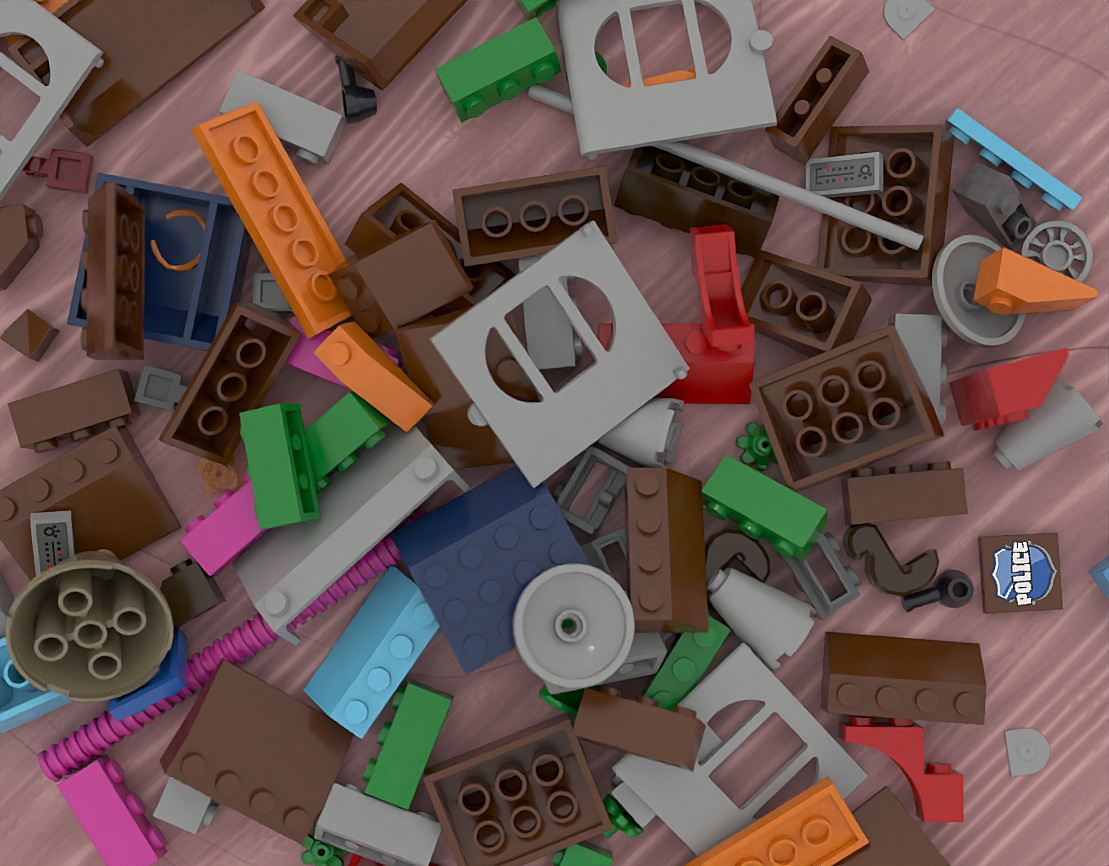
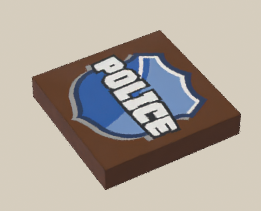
[978,533,1063,614]

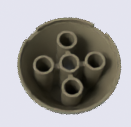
[6,549,173,702]

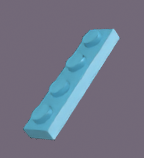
[946,108,1082,211]

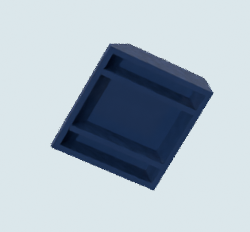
[67,173,252,351]
[389,465,590,675]

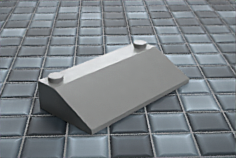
[232,421,470,646]

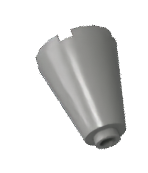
[992,373,1105,471]
[595,398,685,468]
[706,567,816,671]

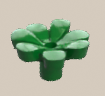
[735,422,778,471]
[602,794,644,839]
[301,824,349,866]

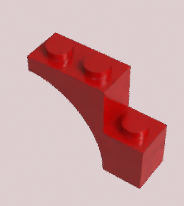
[690,224,753,351]
[839,716,964,822]

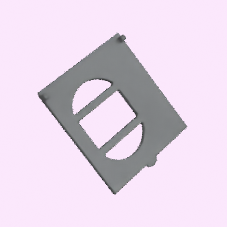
[0,0,104,201]
[555,0,777,160]
[429,220,690,488]
[612,642,868,856]

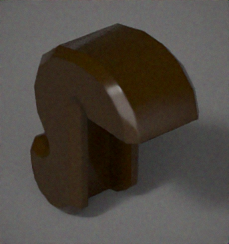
[843,523,940,596]
[704,529,770,583]

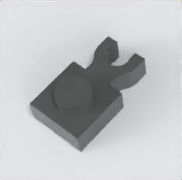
[134,364,188,411]

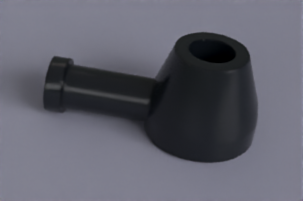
[335,55,377,124]
[901,570,974,613]

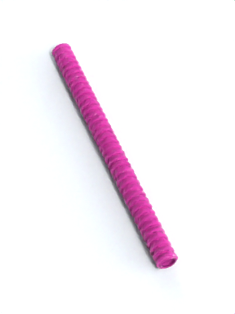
[38,509,427,782]

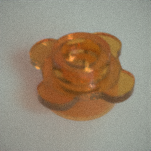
[197,456,239,495]

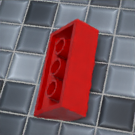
[598,323,754,405]
[949,348,1069,431]

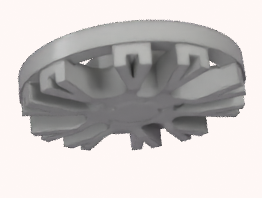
[1019,221,1093,282]

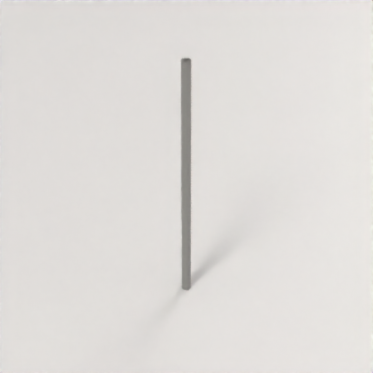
[528,84,924,251]

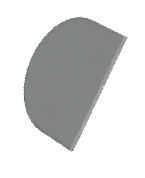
[884,0,935,40]
[1004,728,1050,777]

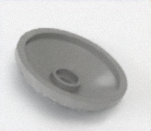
[932,235,1026,348]
[513,564,634,688]

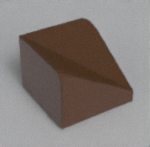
[0,309,60,361]

